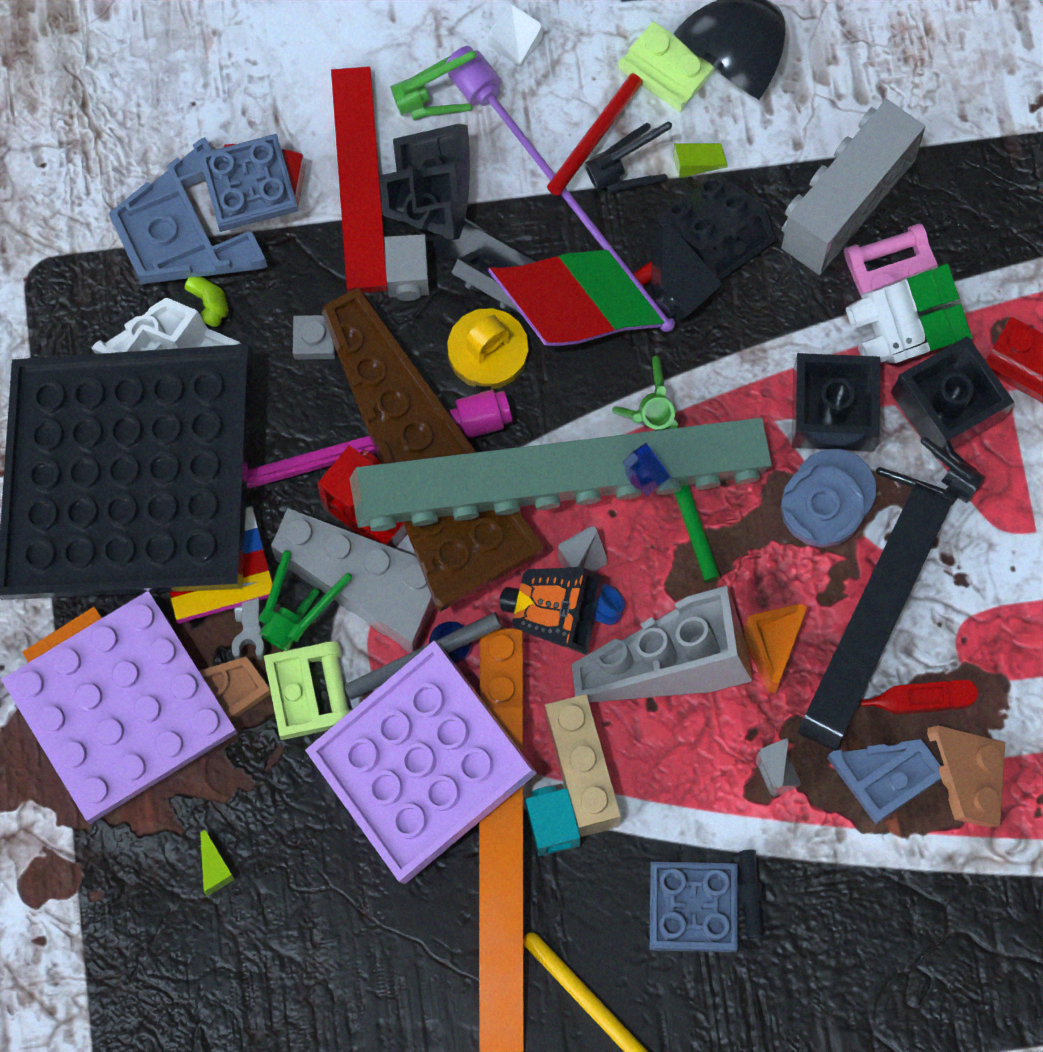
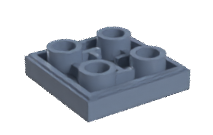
[198,133,298,232]
[649,862,737,952]

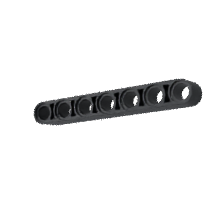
[797,481,954,751]

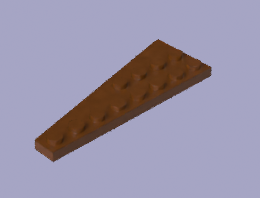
[322,288,544,612]

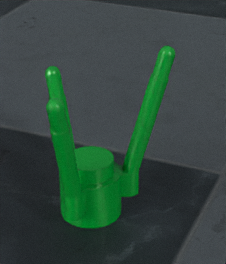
[258,550,352,651]

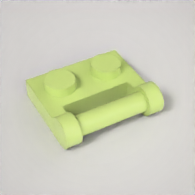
[264,641,352,740]

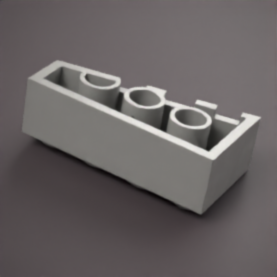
[271,508,435,653]

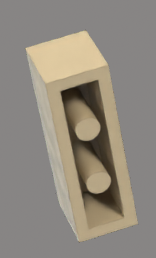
[545,694,621,837]

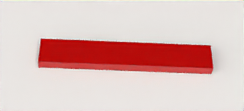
[331,66,388,293]

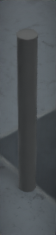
[344,612,503,700]

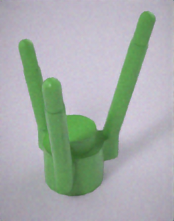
[390,51,477,120]
[612,356,679,430]

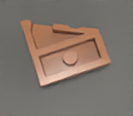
[927,725,1005,828]

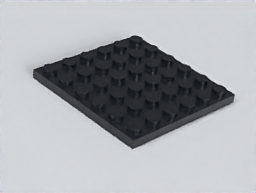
[0,344,253,600]

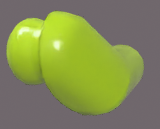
[184,277,229,327]

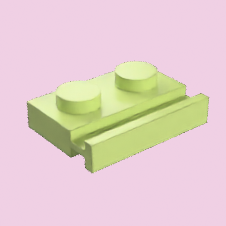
[618,21,716,113]

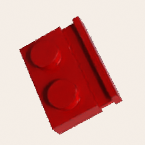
[985,316,1043,403]

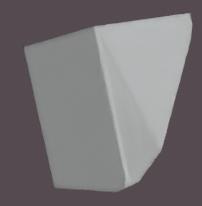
[558,526,607,572]
[755,738,801,797]

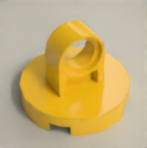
[447,308,528,389]

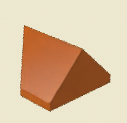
[743,604,807,694]

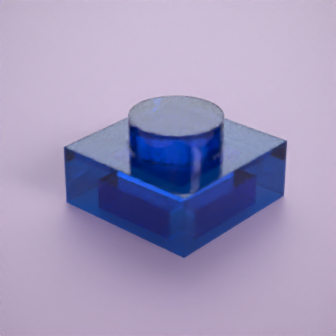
[622,443,671,497]

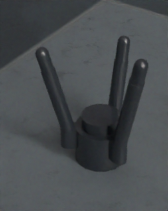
[584,122,672,195]
[876,437,985,505]

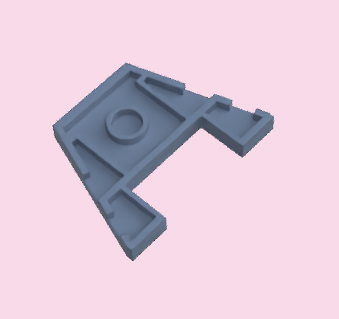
[109,137,267,284]

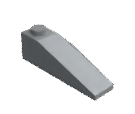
[572,586,752,703]

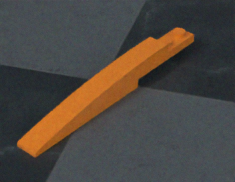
[479,629,524,1052]

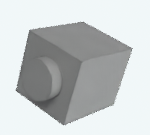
[384,234,429,301]

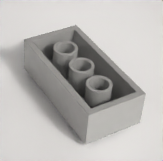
[781,98,926,276]

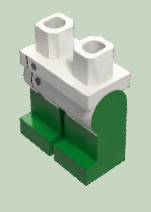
[846,263,973,363]

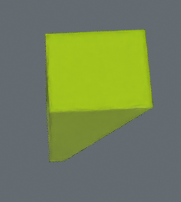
[673,143,728,178]
[200,830,235,896]

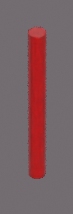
[547,73,643,196]

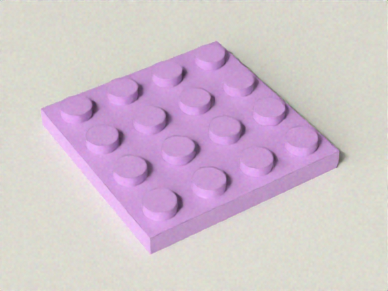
[1,592,237,824]
[305,640,537,884]

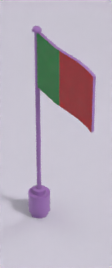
[446,46,675,346]

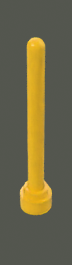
[523,932,648,1052]

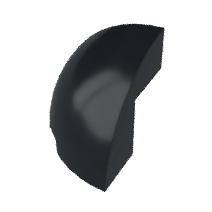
[673,0,786,100]

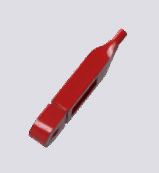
[861,680,978,715]

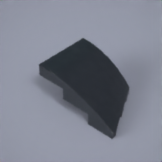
[379,123,470,240]

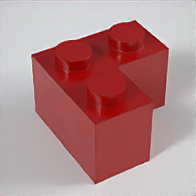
[317,445,407,548]

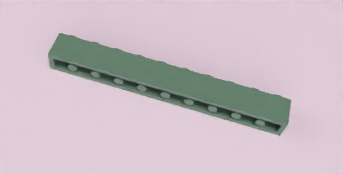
[349,418,772,531]

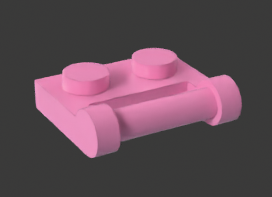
[844,223,938,299]

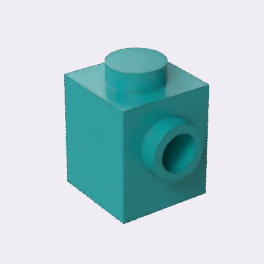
[525,786,580,857]

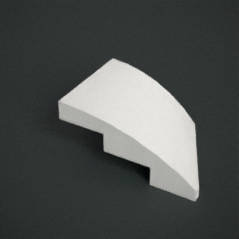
[92,298,241,354]

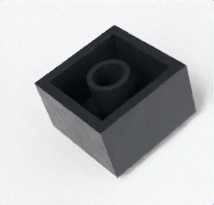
[891,336,1015,459]
[791,353,880,451]

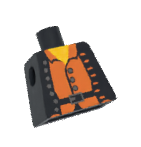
[500,567,604,655]

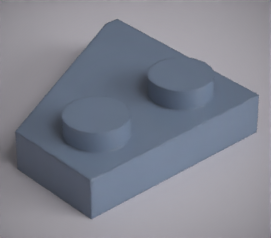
[827,739,942,825]

